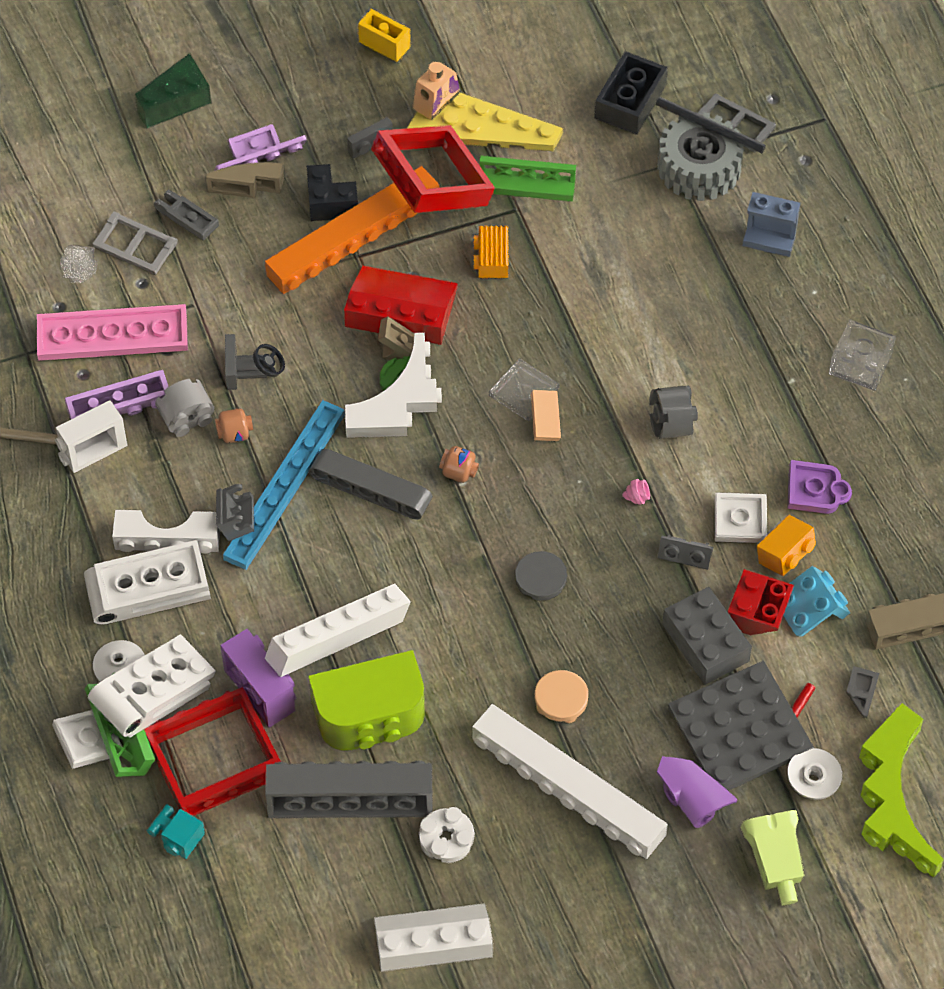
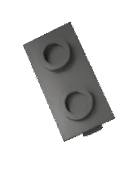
[658,534,713,570]

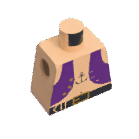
[413,62,460,121]

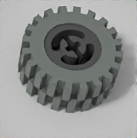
[658,112,744,201]

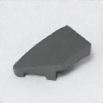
[846,666,879,718]

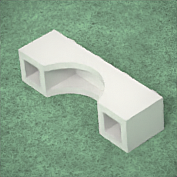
[112,510,220,554]

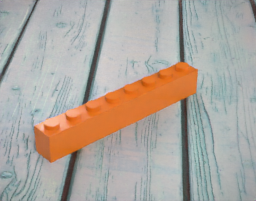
[265,166,439,294]

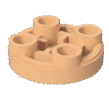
[535,670,588,723]

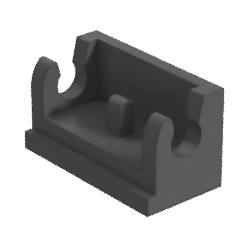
[216,484,254,541]

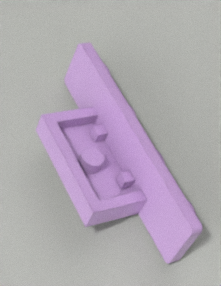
[214,124,307,171]

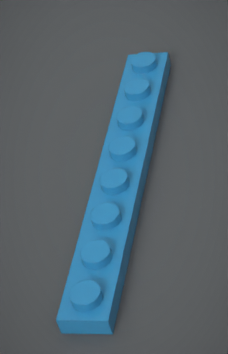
[223,400,345,570]

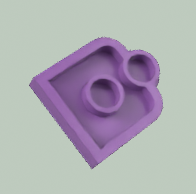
[788,460,852,514]

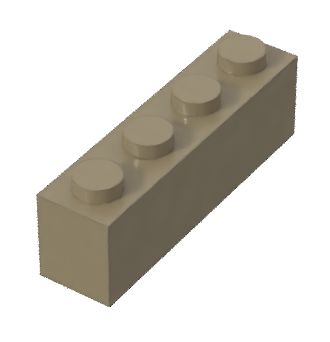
[866,593,944,650]

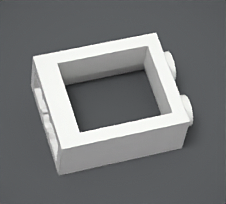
[55,400,127,473]

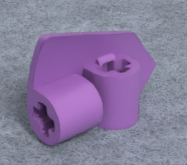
[657,756,737,828]

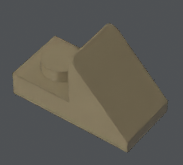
[378,317,414,360]

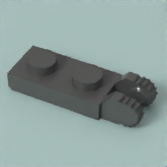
[154,190,219,241]

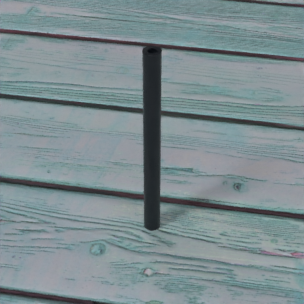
[656,97,766,154]

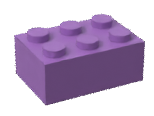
[220,629,296,728]

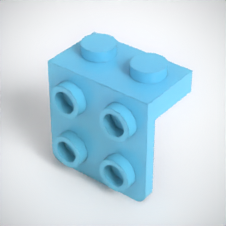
[783,566,850,637]

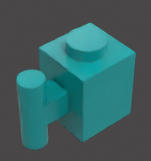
[147,805,205,859]

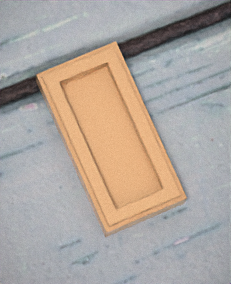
[531,390,561,441]

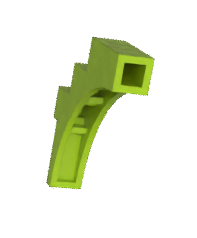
[859,703,944,878]

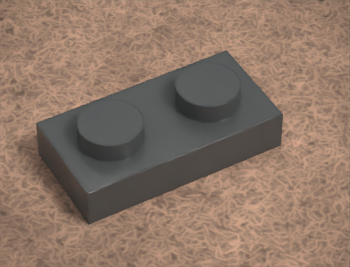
[347,117,393,159]

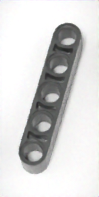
[309,449,433,520]

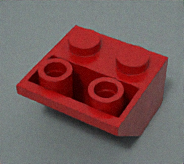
[728,569,794,635]

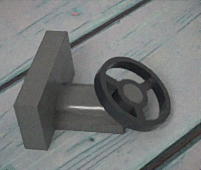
[225,334,285,390]

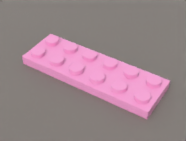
[37,304,188,361]

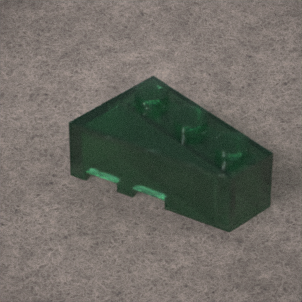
[135,53,211,128]

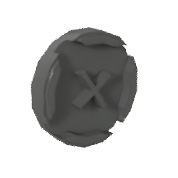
[515,551,567,601]

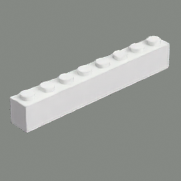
[472,704,667,859]

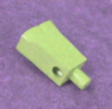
[741,811,804,905]

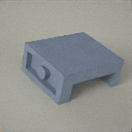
[743,192,801,257]

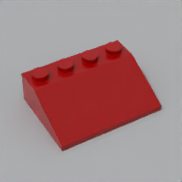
[344,266,458,345]

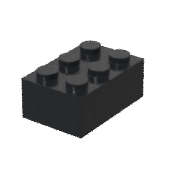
[594,51,668,135]

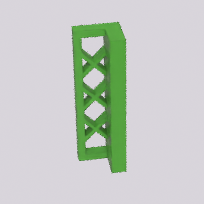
[480,156,576,202]
[85,672,155,777]

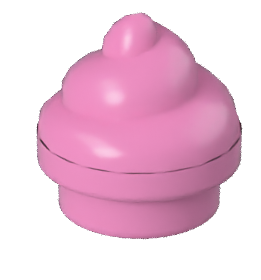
[622,479,650,505]

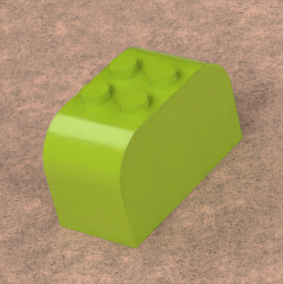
[308,650,425,751]

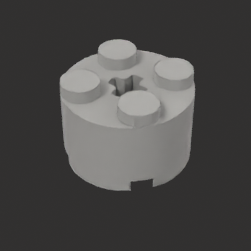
[155,379,214,437]

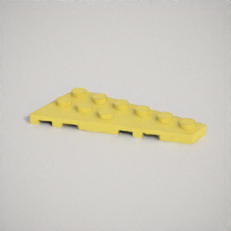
[408,93,563,151]

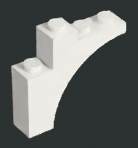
[345,333,442,438]

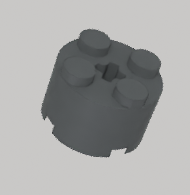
[649,385,698,439]

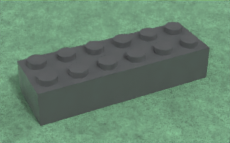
[266,761,433,818]

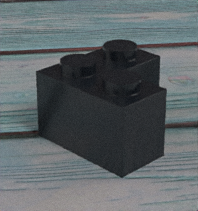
[306,164,358,222]

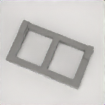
[93,211,178,275]

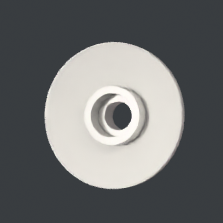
[93,640,145,682]
[788,748,842,800]

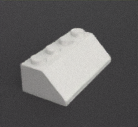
[374,904,493,971]

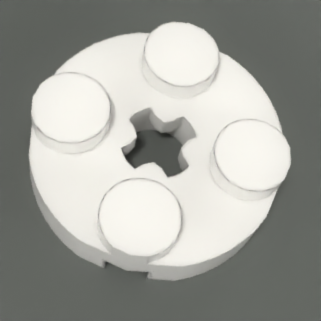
[419,807,474,863]

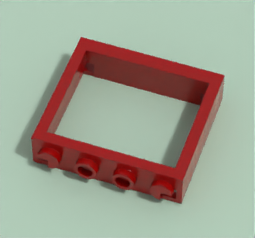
[371,125,495,213]
[144,687,281,816]

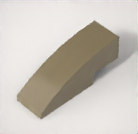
[206,162,284,198]

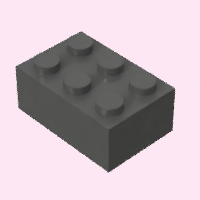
[662,586,752,685]

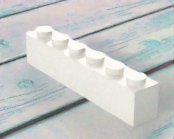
[265,584,411,677]

